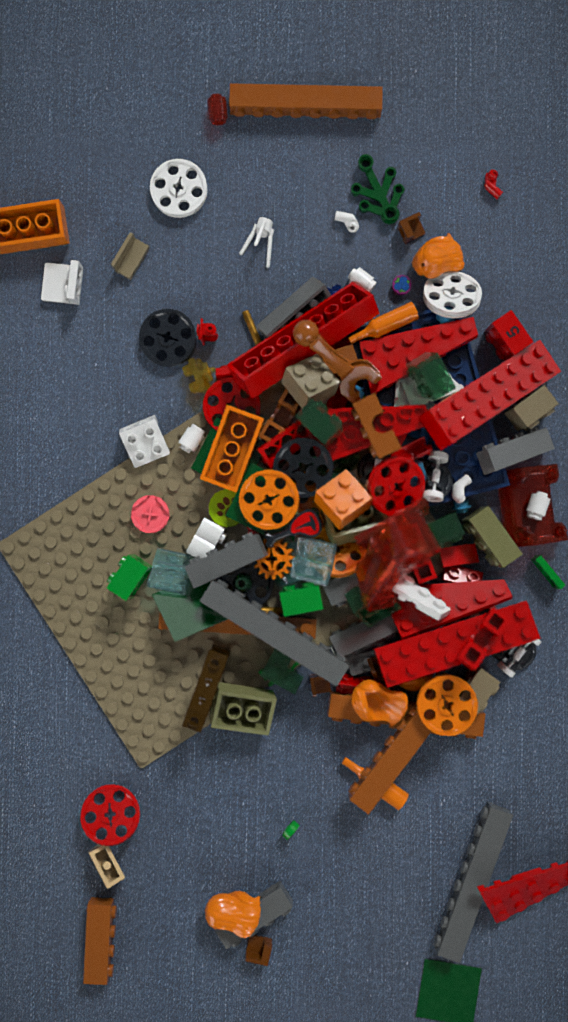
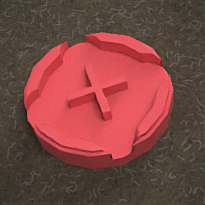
[131,495,170,533]

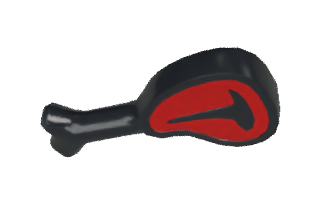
[264,509,322,548]

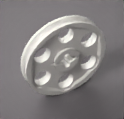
[150,159,207,218]
[423,271,482,318]

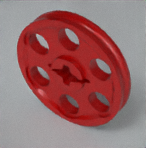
[203,377,261,430]
[367,456,425,517]
[80,784,140,846]

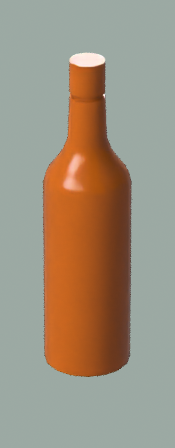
[348,302,419,344]
[341,757,409,810]

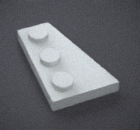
[382,575,451,620]

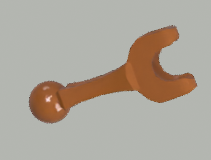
[293,320,382,403]

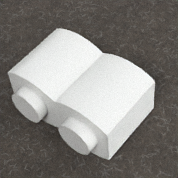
[186,518,227,559]

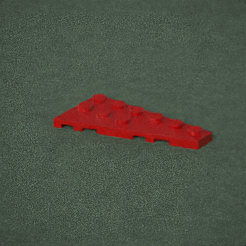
[359,317,478,395]
[299,405,428,466]

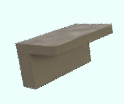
[111,232,150,280]

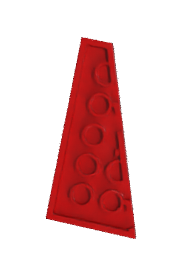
[380,579,513,640]
[477,860,568,924]

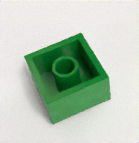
[106,554,154,601]
[280,581,323,617]

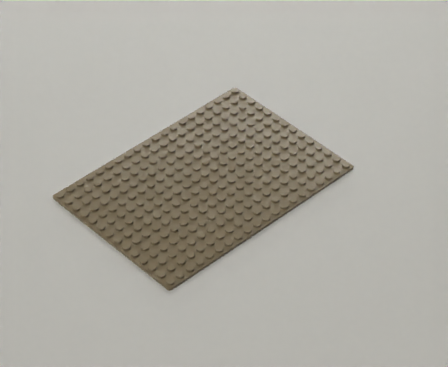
[0,376,452,768]

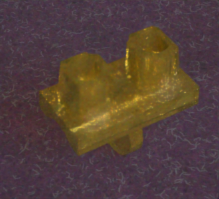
[182,358,216,394]

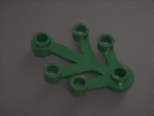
[351,154,405,224]

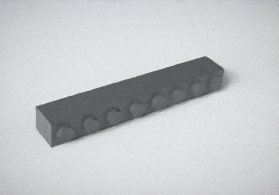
[200,579,349,686]
[433,802,513,963]

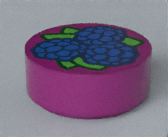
[392,275,411,296]

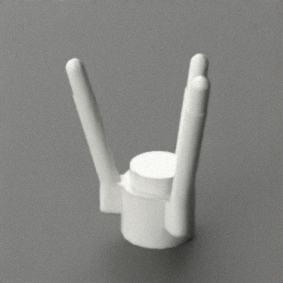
[240,217,274,268]

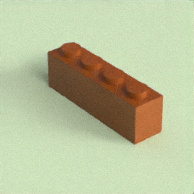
[83,897,117,985]

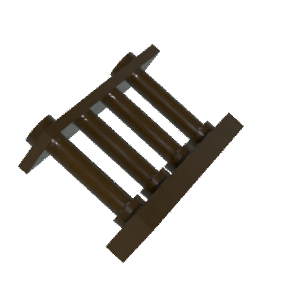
[182,645,231,733]

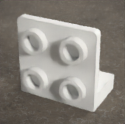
[41,260,84,305]
[119,415,170,468]

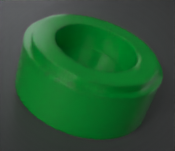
[282,820,300,840]

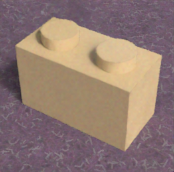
[87,845,125,889]

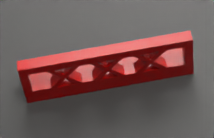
[257,405,323,469]

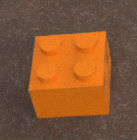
[314,469,372,530]

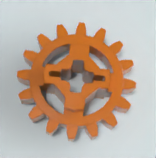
[254,539,295,580]

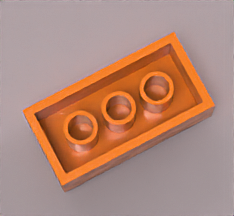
[0,199,70,254]
[200,405,265,493]

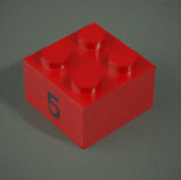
[484,310,534,361]

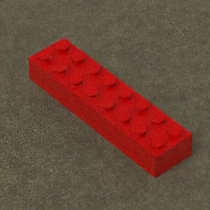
[227,282,380,398]
[419,340,561,451]
[374,600,541,688]

